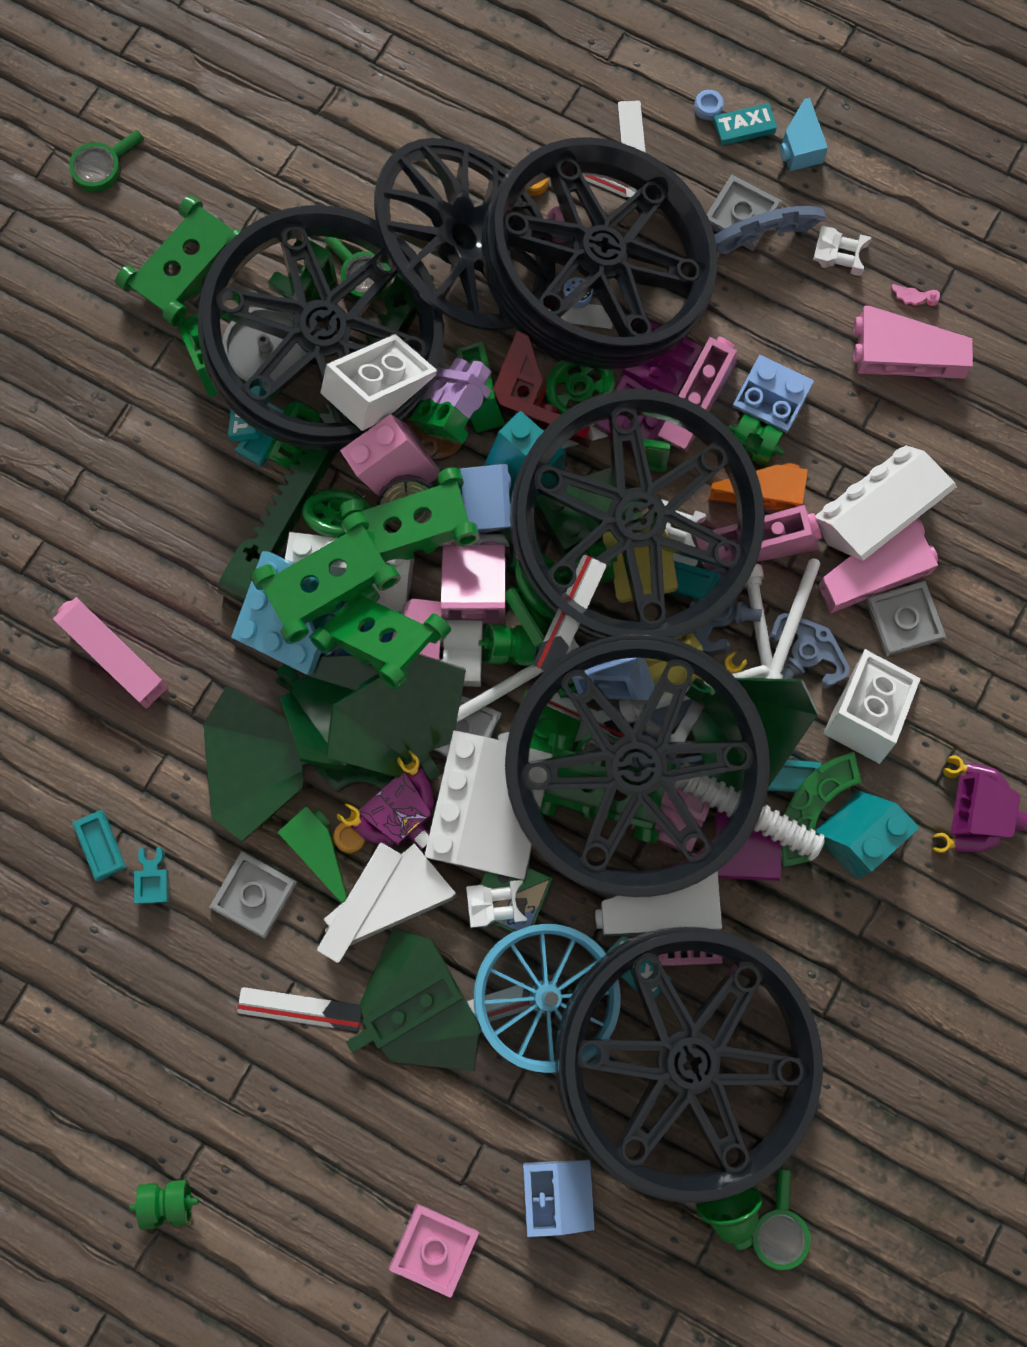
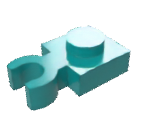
[134,847,169,905]

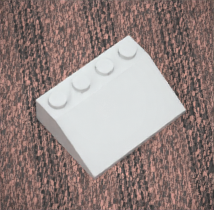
[424,731,553,880]

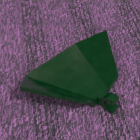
[326,654,466,781]
[276,655,378,770]
[685,678,818,793]
[203,685,313,842]
[346,928,481,1071]

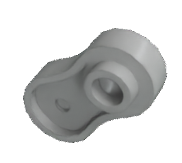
[643,701,704,759]

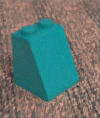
[484,411,566,504]
[815,791,920,880]

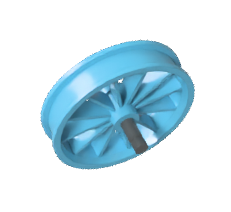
[473,924,621,1073]

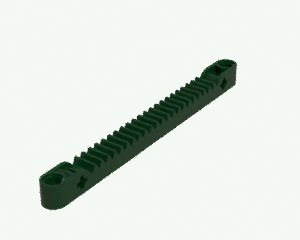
[218,274,434,603]

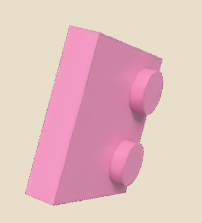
[389,1203,479,1298]

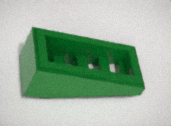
[265,402,320,471]

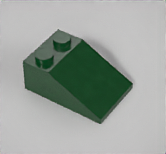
[534,467,643,555]

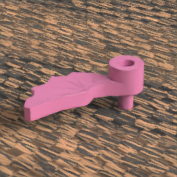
[891,284,940,306]

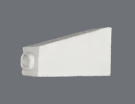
[324,844,457,946]
[595,871,722,937]

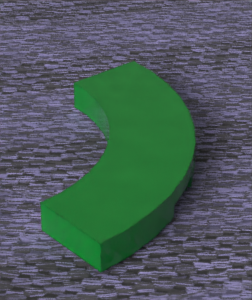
[781,752,862,867]

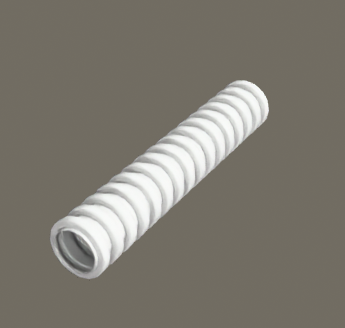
[673,762,825,861]

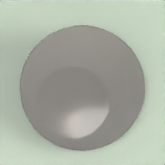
[222,307,307,384]

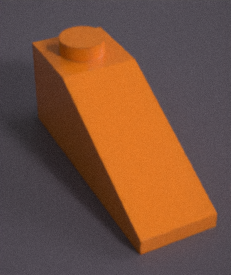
[708,463,808,511]

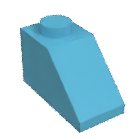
[779,98,828,171]

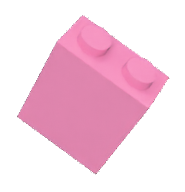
[340,414,440,496]
[441,541,506,625]

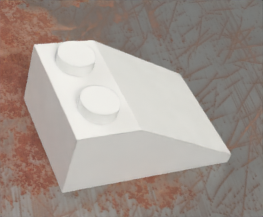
[321,334,437,431]
[823,649,921,764]

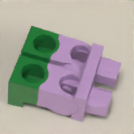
[409,358,492,444]

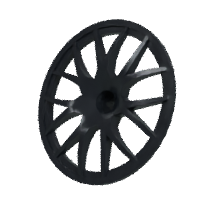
[374,138,555,331]

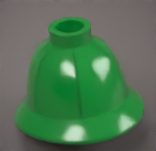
[696,1187,762,1250]

